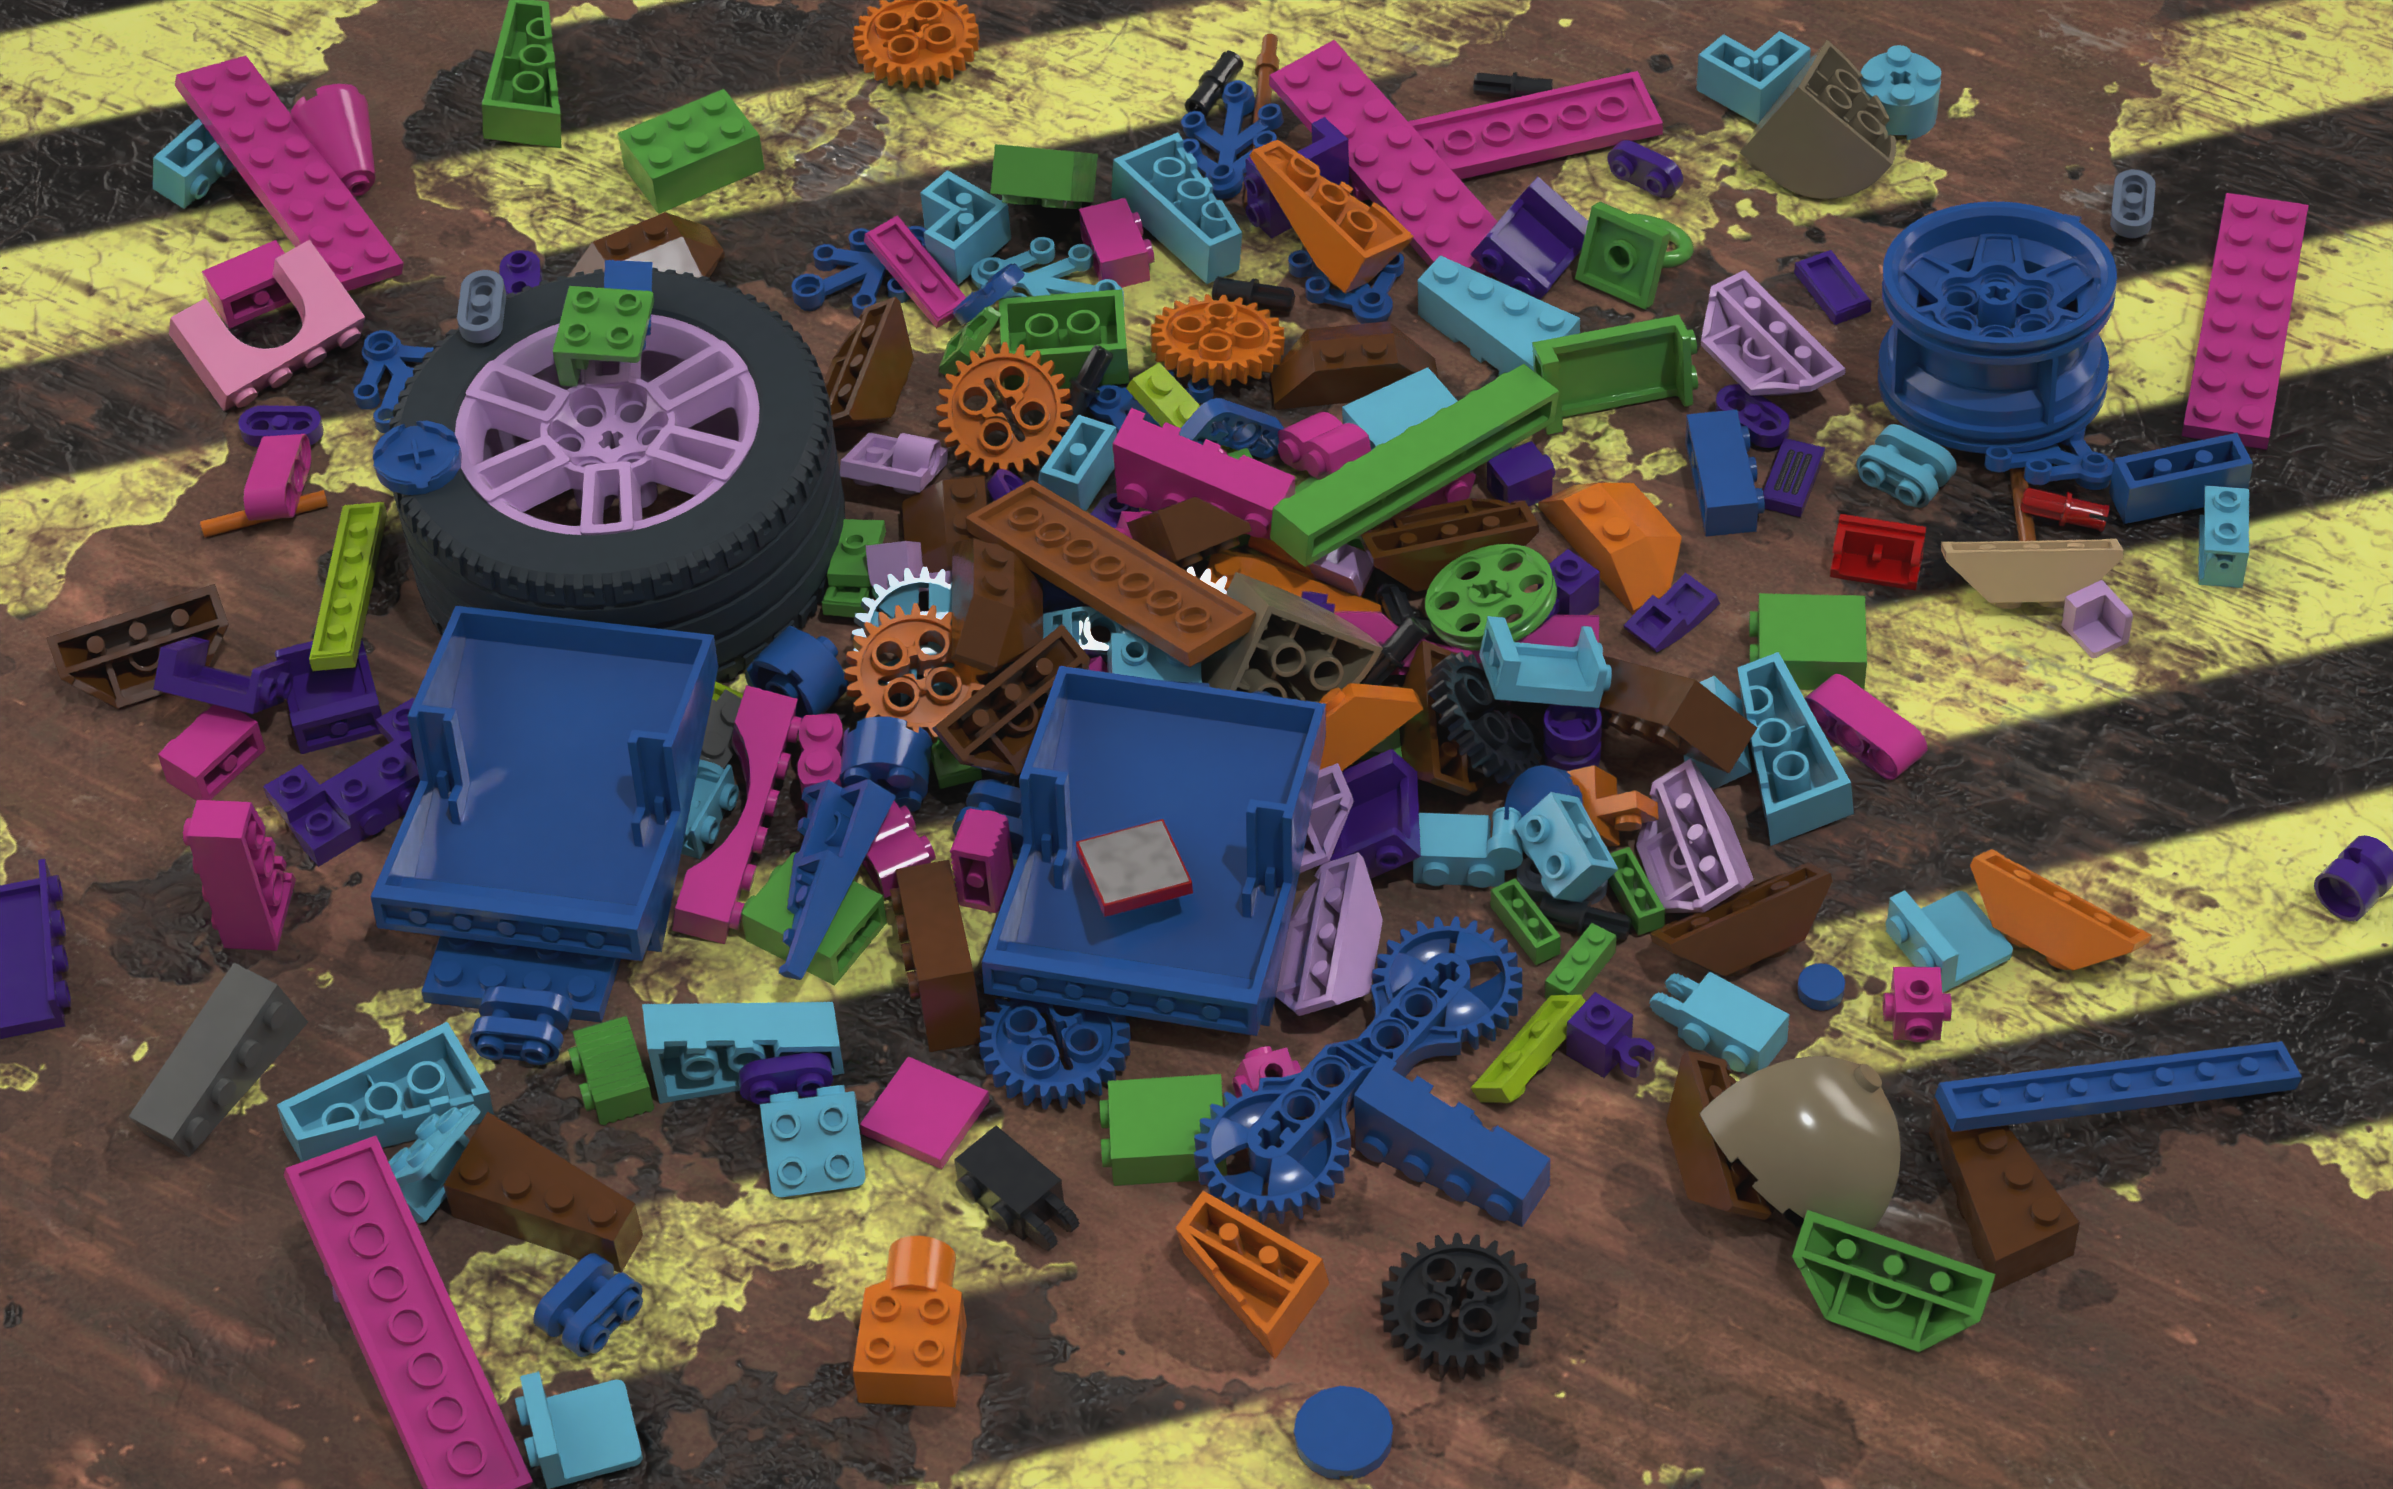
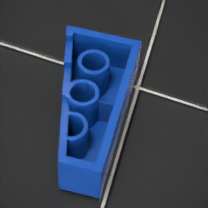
[1354,1054,1550,1227]

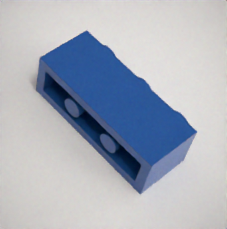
[1685,410,1765,537]
[2109,433,2253,524]

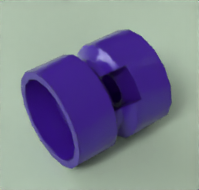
[1543,704,1602,772]
[2314,835,2393,921]

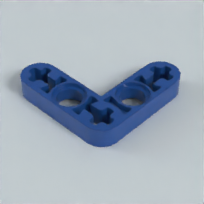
[1179,398,1284,459]

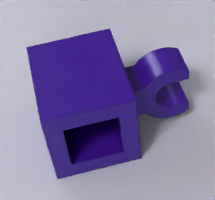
[1487,441,1556,506]
[1538,549,1600,626]
[1566,992,1655,1078]

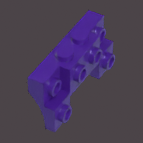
[263,698,420,867]

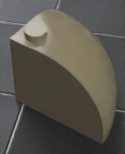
[1740,40,1896,199]
[1201,572,1383,703]
[1699,1056,1901,1231]

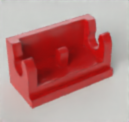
[1830,514,1926,591]

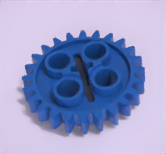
[979,997,1131,1109]

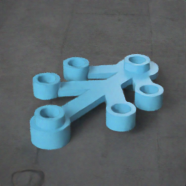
[971,237,1124,305]

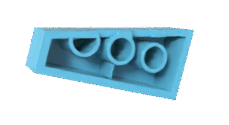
[1418,255,1580,376]

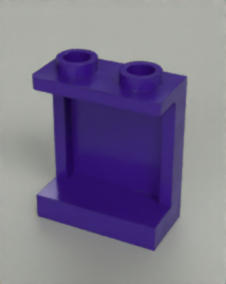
[1244,117,1350,239]
[1470,177,1588,300]
[153,637,293,714]
[275,638,382,754]
[1329,749,1421,879]

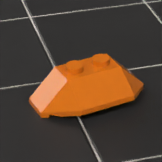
[1538,483,1682,615]
[1319,683,1423,771]
[1970,849,2152,971]

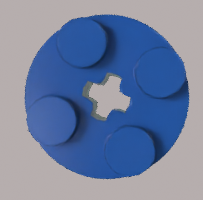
[745,626,850,718]
[839,717,932,812]

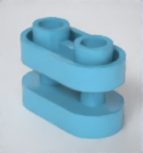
[1856,424,1957,508]

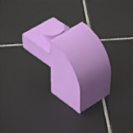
[866,541,952,611]

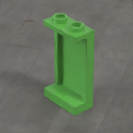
[1532,315,1698,435]

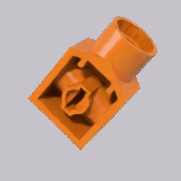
[853,1236,967,1408]

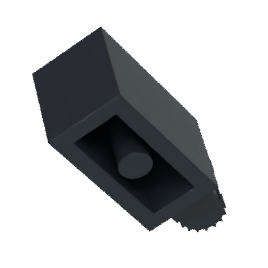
[954,1126,1080,1251]

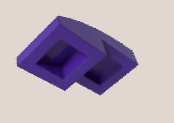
[1624,572,1720,653]

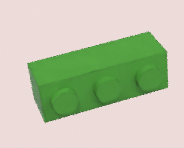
[1608,847,1665,936]
[1491,878,1561,965]
[1545,923,1616,999]

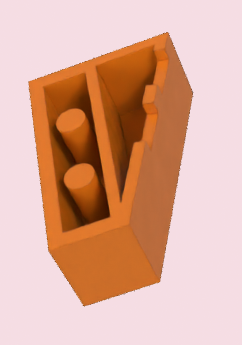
[1176,1191,1329,1360]

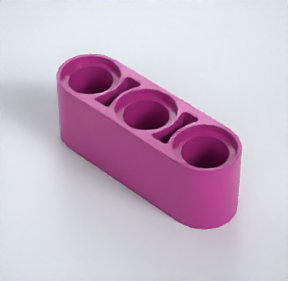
[244,434,311,520]
[1804,674,1928,780]

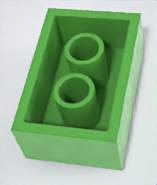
[618,89,765,214]
[991,144,1098,209]
[999,289,1130,390]

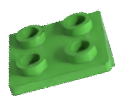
[552,286,654,387]

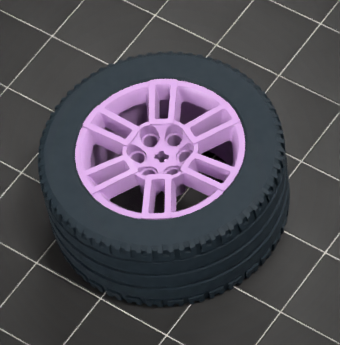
[389,268,845,683]

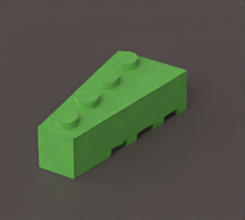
[482,0,561,148]

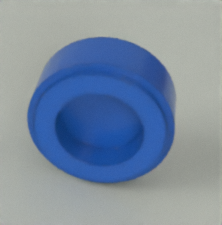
[1797,963,1845,1010]

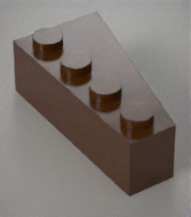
[1598,655,1757,773]
[890,860,982,1052]
[1929,1099,2080,1293]
[443,1111,643,1273]

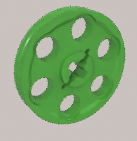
[1425,544,1557,651]

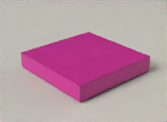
[860,1056,990,1169]

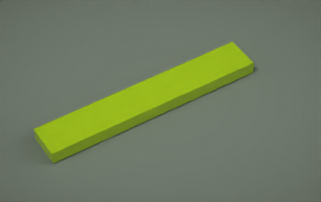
[309,502,387,671]

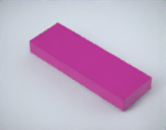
[864,215,966,329]

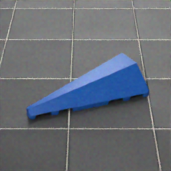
[779,779,896,980]

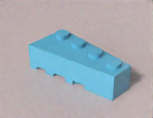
[1111,132,1242,284]
[1737,652,1854,846]
[642,1002,845,1104]
[277,1022,494,1162]

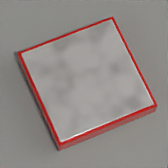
[1076,819,1193,917]

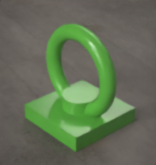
[1575,201,1694,310]

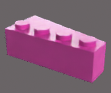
[1113,408,1296,540]
[183,800,296,951]

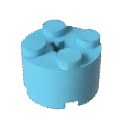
[1860,45,1941,140]

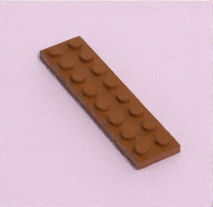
[965,480,1256,667]

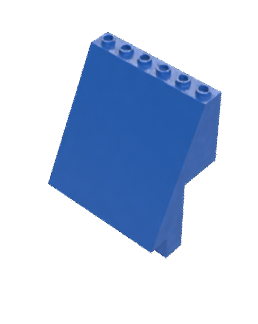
[370,606,718,961]
[982,666,1326,1036]

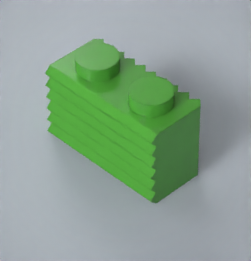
[568,1015,654,1126]

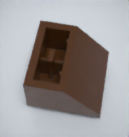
[1127,497,1252,568]

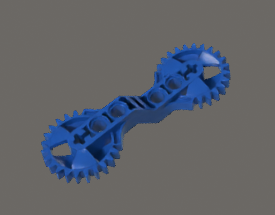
[1194,916,1523,1224]

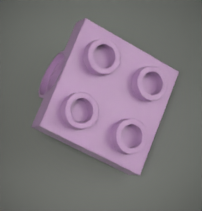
[840,433,948,494]

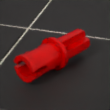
[2020,488,2109,532]

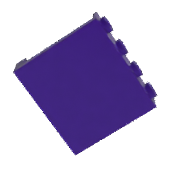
[0,859,71,1039]

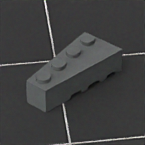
[129,963,308,1158]

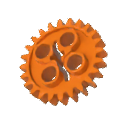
[853,0,980,89]
[1150,294,1285,386]
[936,342,1073,477]
[844,603,988,743]

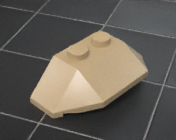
[1941,539,2123,609]

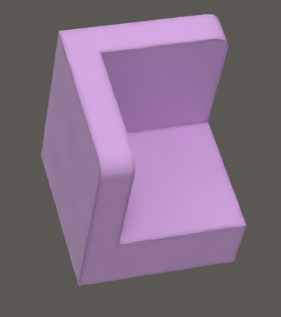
[1309,543,1375,597]
[2062,580,2133,658]

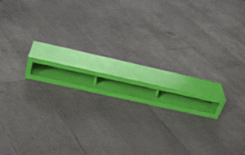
[1270,364,1559,567]

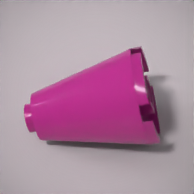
[290,83,376,196]

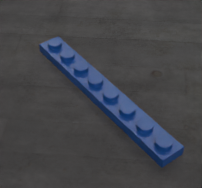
[1935,1041,2302,1132]

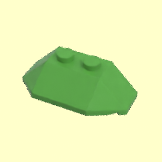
[1792,1210,1996,1352]

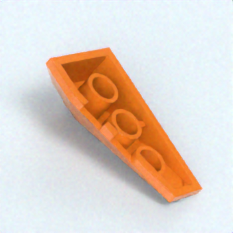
[1249,139,1414,293]
[1207,550,1382,613]

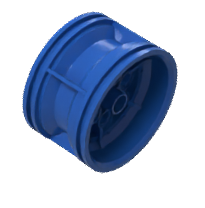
[1878,202,2117,454]

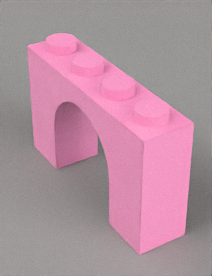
[169,239,365,412]

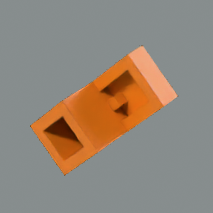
[1567,765,1659,847]

